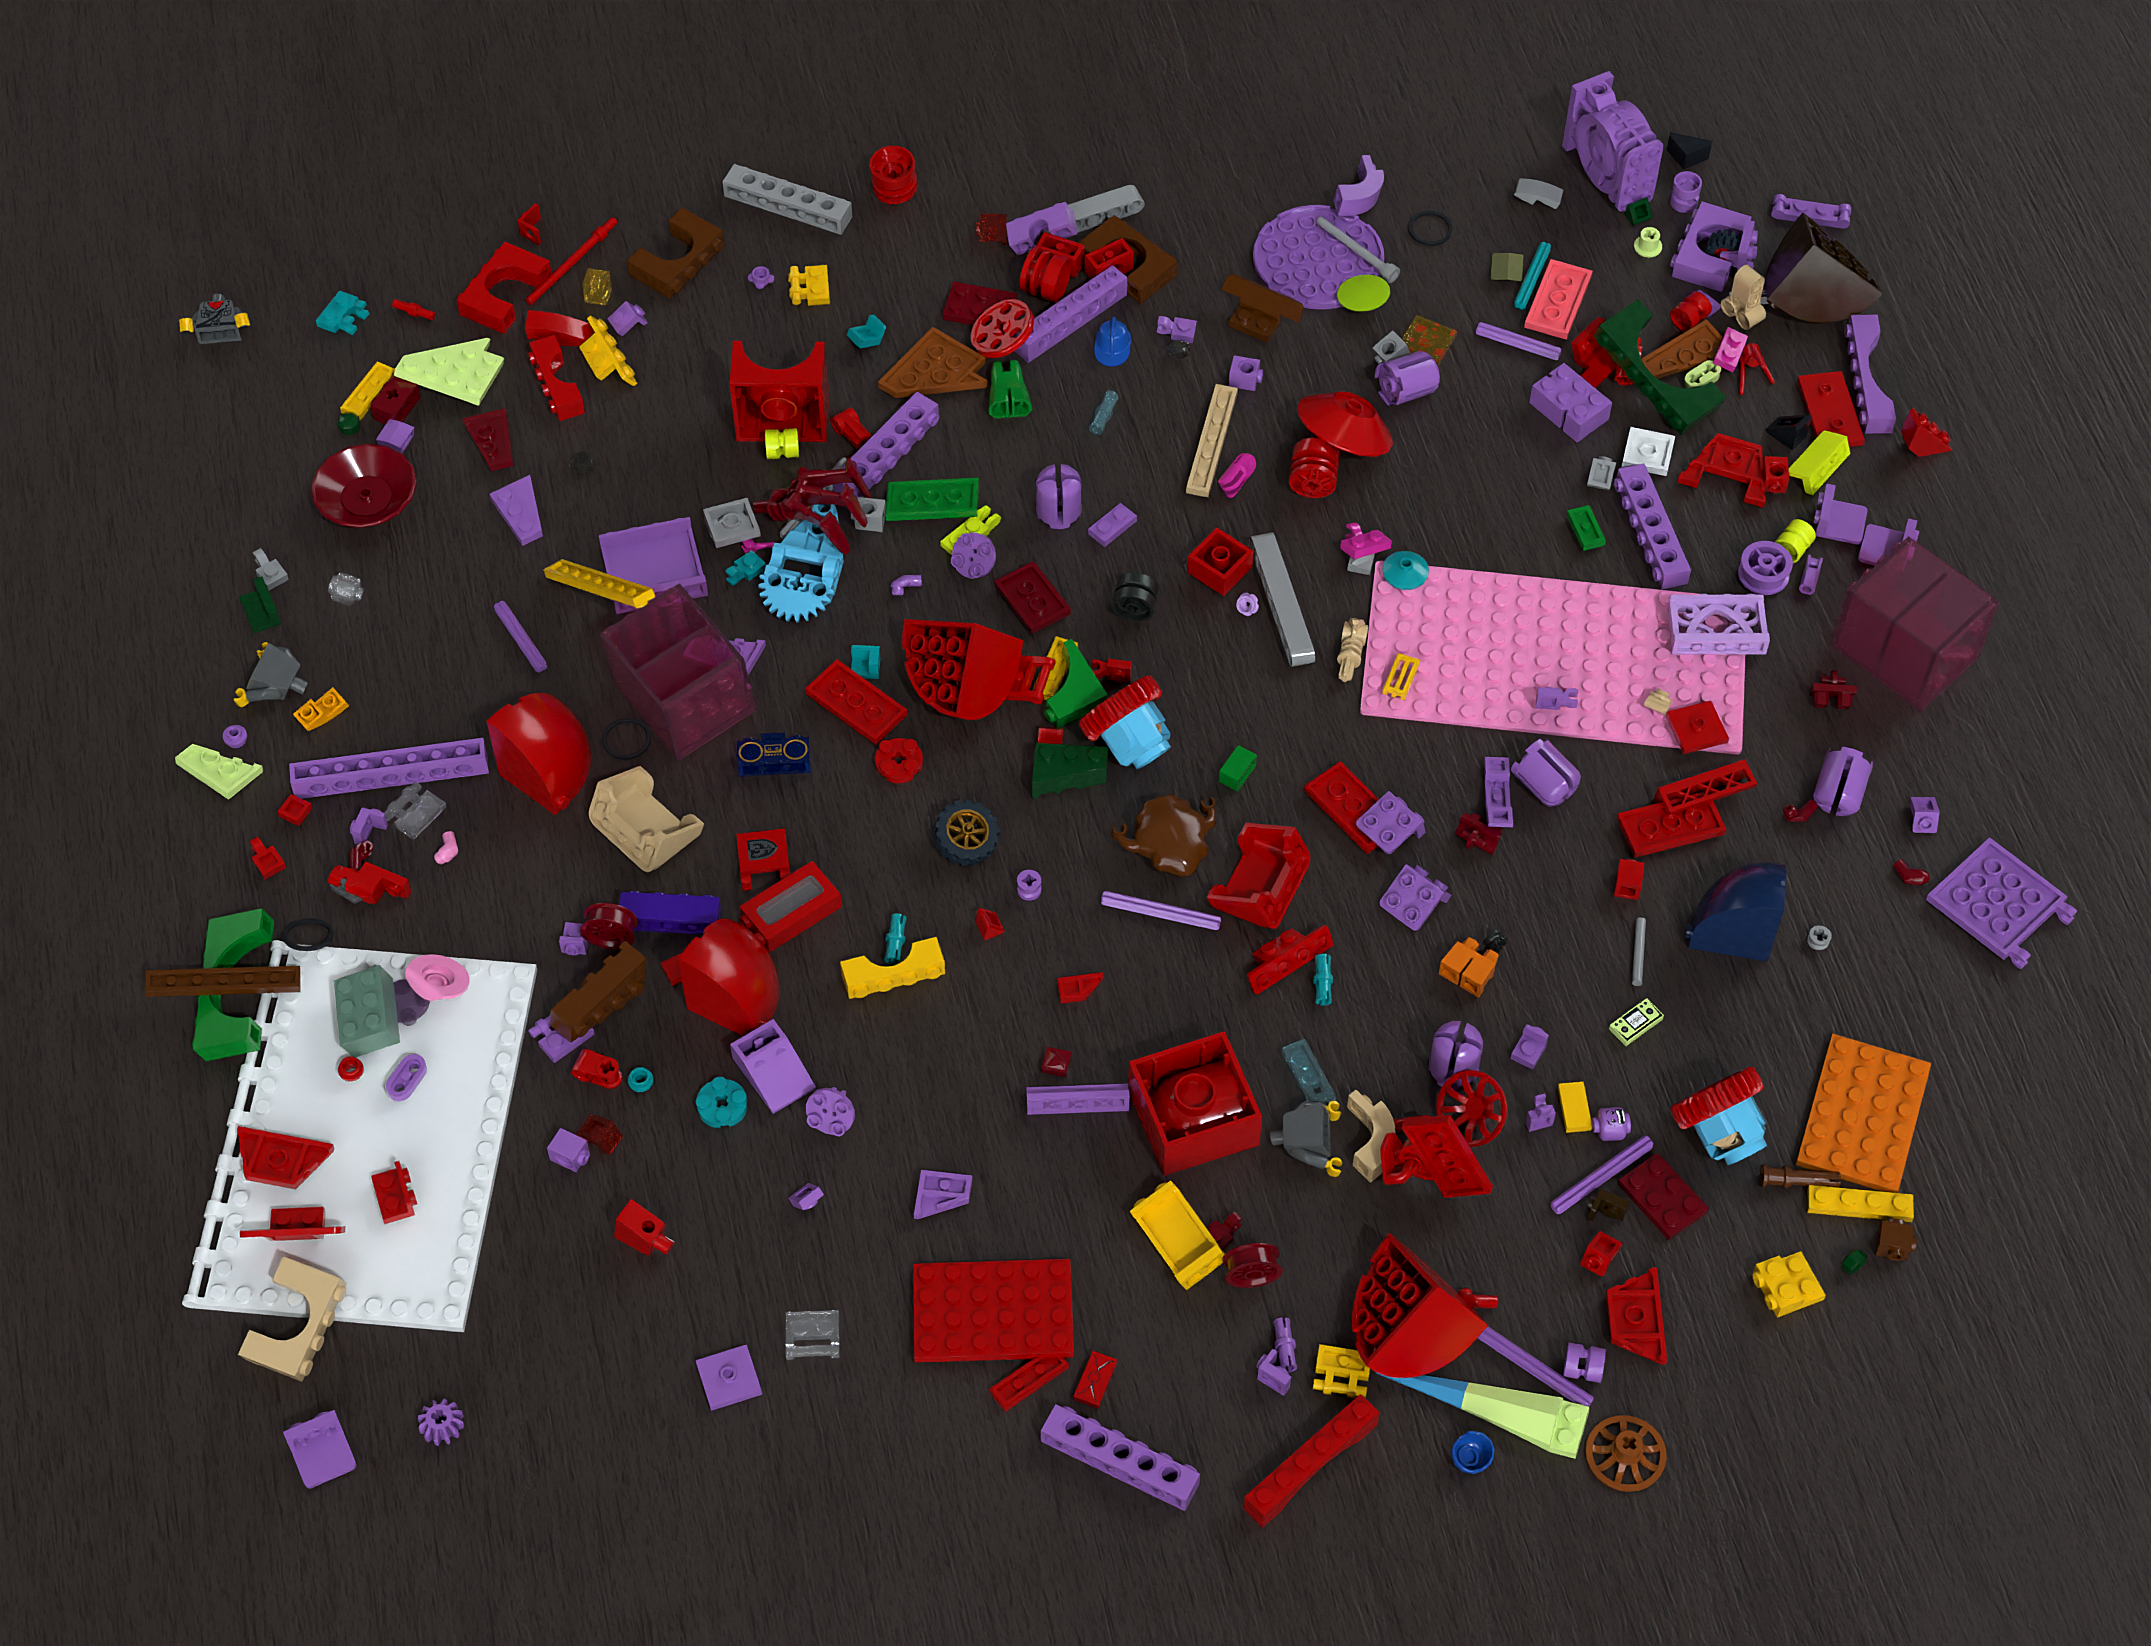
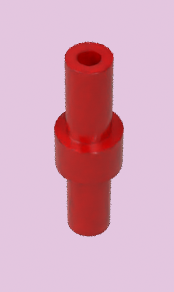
[392,299,436,321]

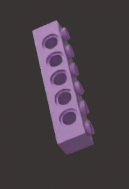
[1013,265,1127,363]
[833,392,939,499]
[1614,463,1691,590]
[1041,1404,1200,1511]

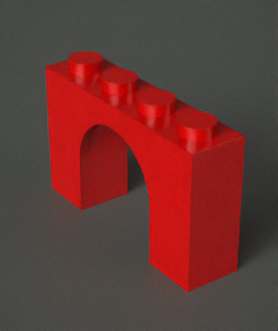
[456,242,552,334]

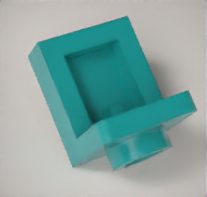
[847,315,886,349]

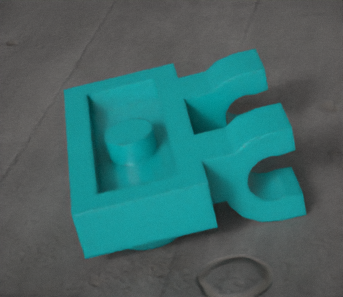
[315,291,369,335]

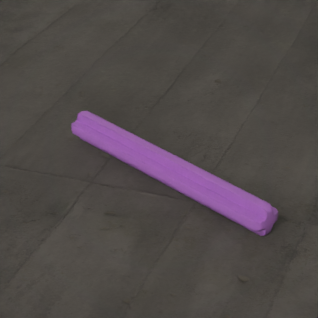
[1101,891,1221,930]
[1550,1136,1653,1214]
[1478,1326,1594,1407]

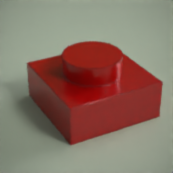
[277,794,313,826]

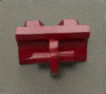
[1809,670,1857,710]
[1455,813,1503,855]

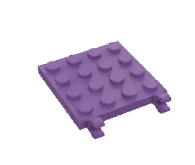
[1926,837,2077,969]

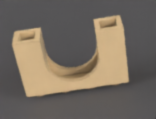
[238,1256,347,1382]

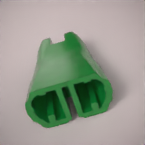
[989,360,1032,419]

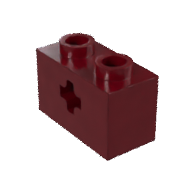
[371,376,421,425]

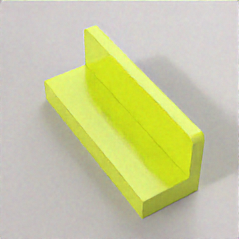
[1789,431,1850,495]

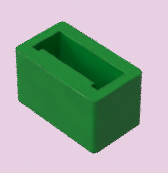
[1219,745,1257,792]

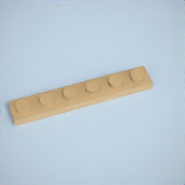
[1186,384,1238,497]

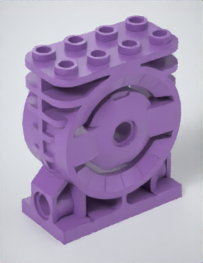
[1562,71,1663,212]

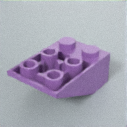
[730,1019,816,1114]

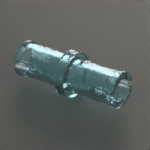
[1089,391,1119,434]

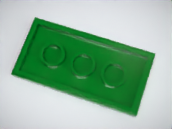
[885,477,980,521]

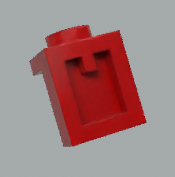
[1580,1231,1623,1277]

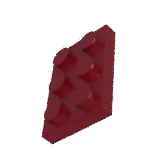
[943,281,1018,331]
[994,561,1071,634]
[1618,1153,1709,1241]

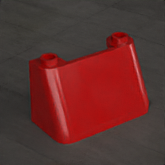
[1207,823,1310,929]

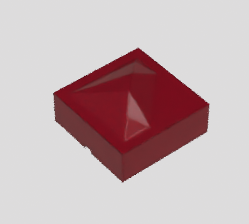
[1041,1047,1072,1078]

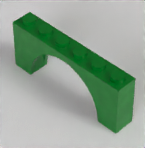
[192,908,274,1061]

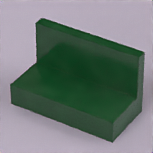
[239,576,281,634]

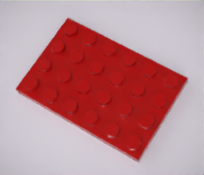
[913,1259,1074,1363]

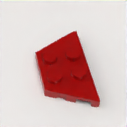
[237,1126,335,1190]
[1606,1267,1667,1365]

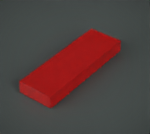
[989,1356,1069,1412]

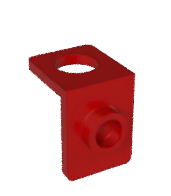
[517,203,541,245]

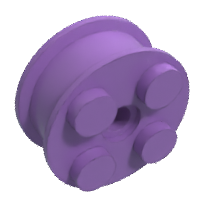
[1738,541,1793,595]

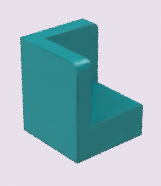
[851,645,881,679]

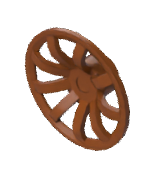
[1585,1415,1667,1492]

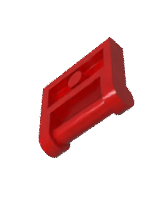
[1005,655,1056,704]

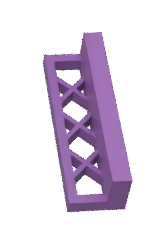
[1026,1084,1130,1115]

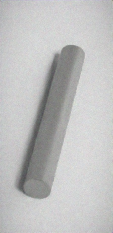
[1632,917,1646,986]

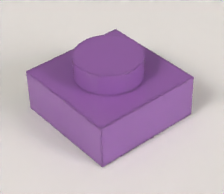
[788,1183,824,1210]

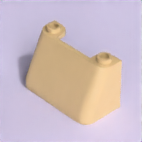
[589,766,704,872]

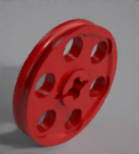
[971,299,1034,358]

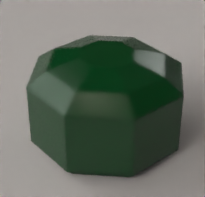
[337,413,360,435]
[1841,1249,1868,1275]

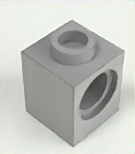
[1373,331,1411,365]
[851,497,886,532]

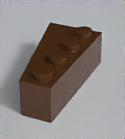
[550,941,647,1043]

